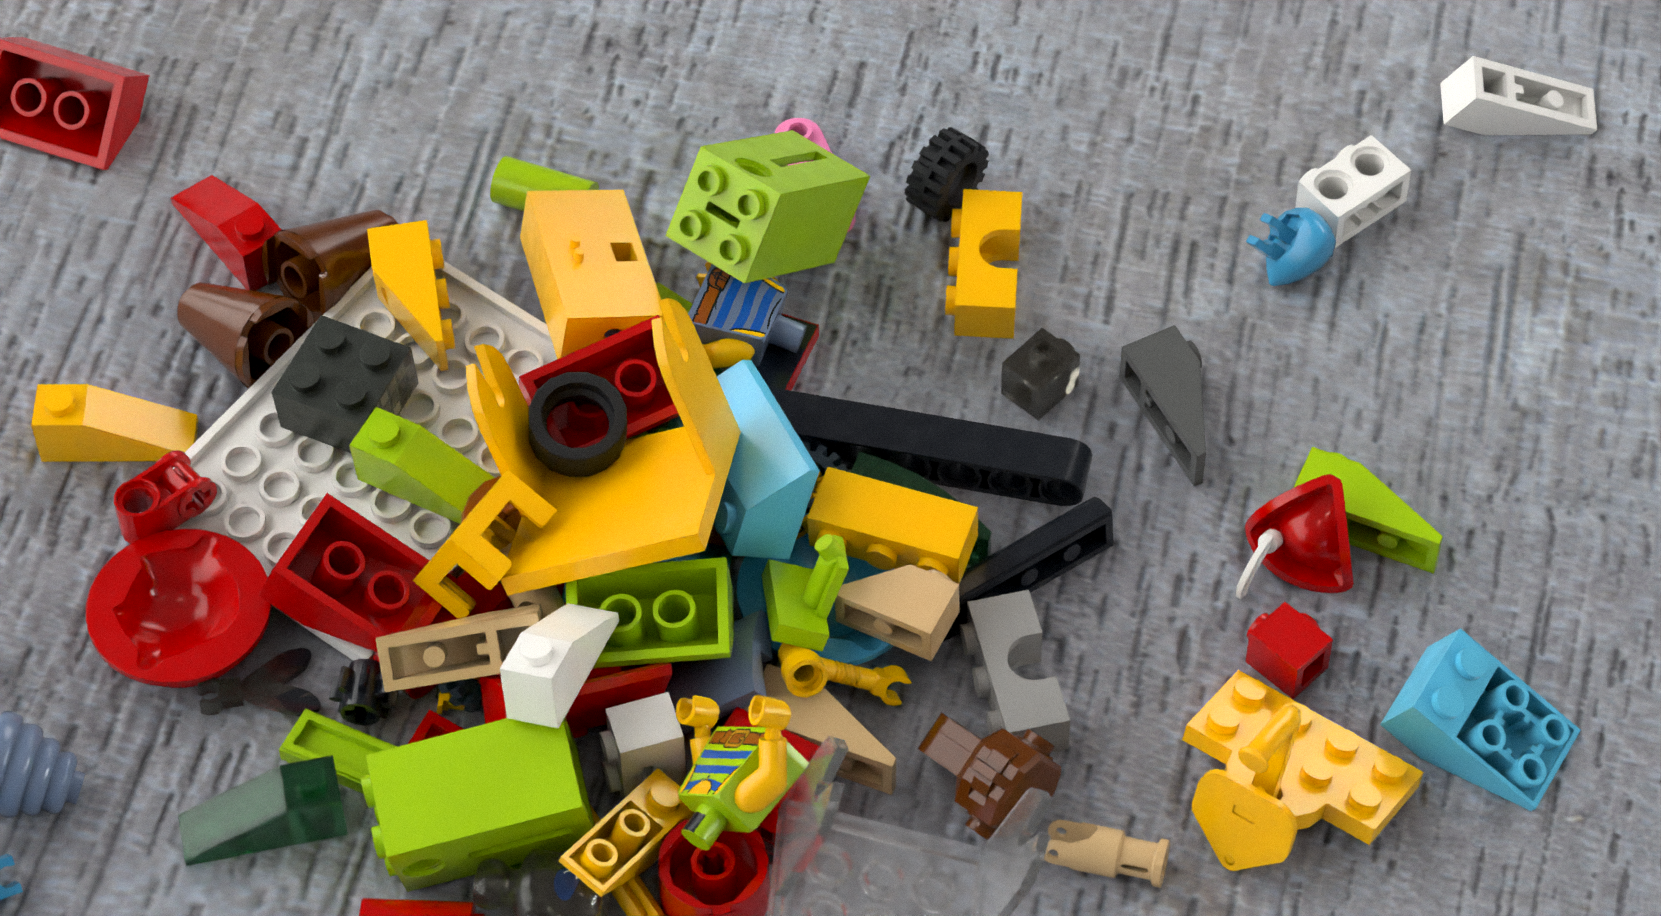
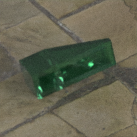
[178,755,348,866]

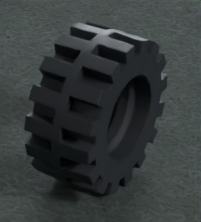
[905,127,989,222]

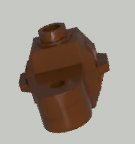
[918,712,1061,842]

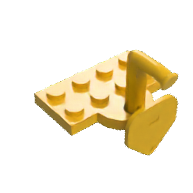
[1182,670,1424,871]

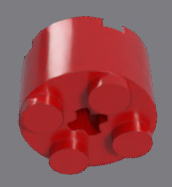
[658,819,770,916]

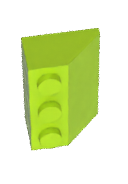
[566,557,735,668]

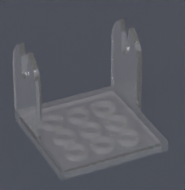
[767,736,1052,916]

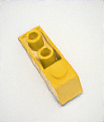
[367,220,456,371]
[559,768,693,897]

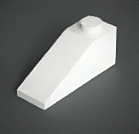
[1440,56,1597,135]
[500,603,619,728]

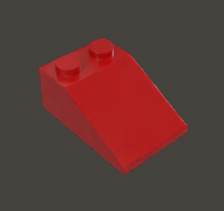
[258,493,460,653]

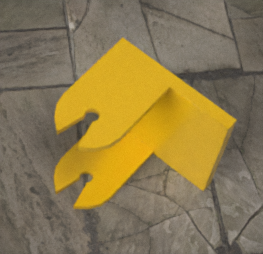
[466,298,741,596]

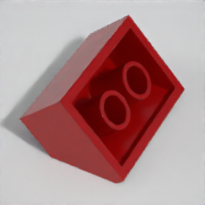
[0,37,150,170]
[519,315,679,448]
[480,662,672,738]

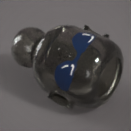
[472,848,612,916]

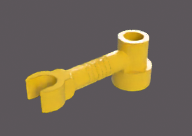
[778,643,912,706]

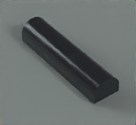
[943,497,1114,641]

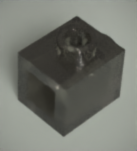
[1001,328,1080,421]

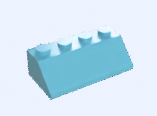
[667,360,820,560]

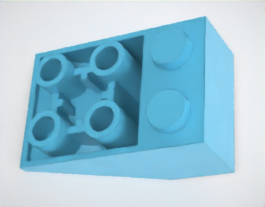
[1380,628,1581,811]

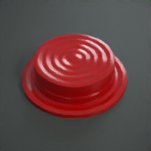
[86,529,272,689]

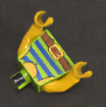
[676,695,810,851]

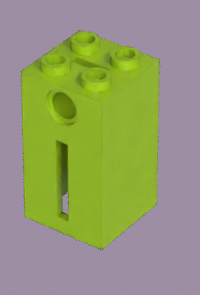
[665,130,870,284]
[361,718,595,892]

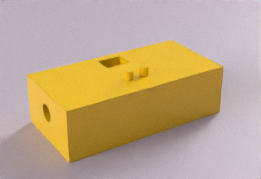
[520,189,665,359]

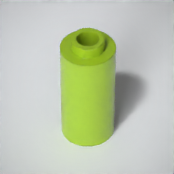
[490,156,599,211]

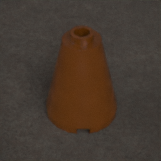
[261,210,398,323]
[177,282,314,388]

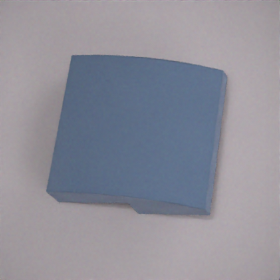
[665,610,773,735]

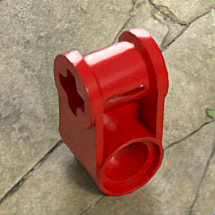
[114,450,217,544]

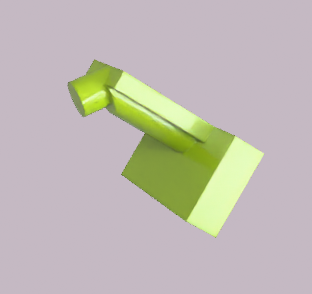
[761,534,849,652]

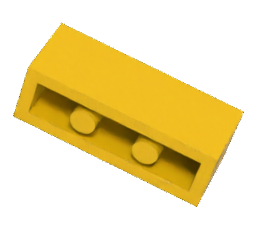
[807,467,978,584]

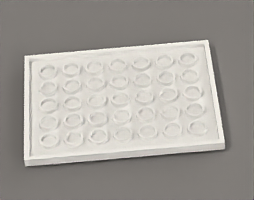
[140,261,557,661]

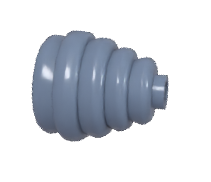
[0,711,86,818]

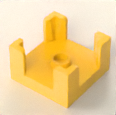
[413,469,557,619]

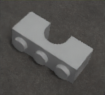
[959,590,1071,753]

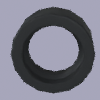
[528,372,627,477]

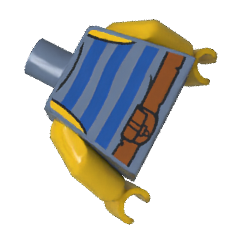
[688,261,807,369]

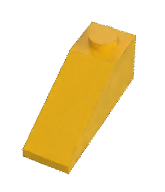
[31,384,199,462]

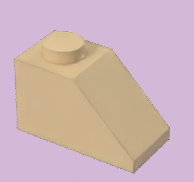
[835,564,960,661]

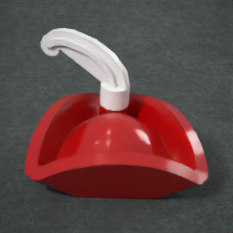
[1236,474,1354,599]

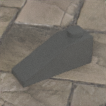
[1119,325,1206,486]

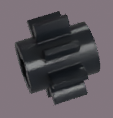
[329,659,399,726]

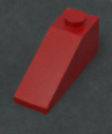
[171,175,282,291]

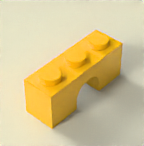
[945,189,1022,339]

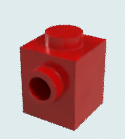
[1245,602,1333,699]

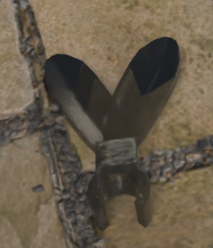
[197,648,321,716]

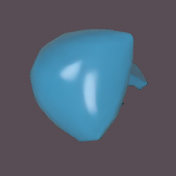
[1246,207,1336,286]

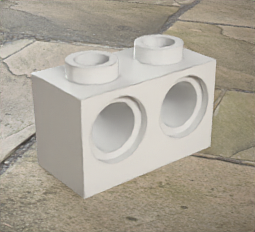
[1295,135,1411,248]

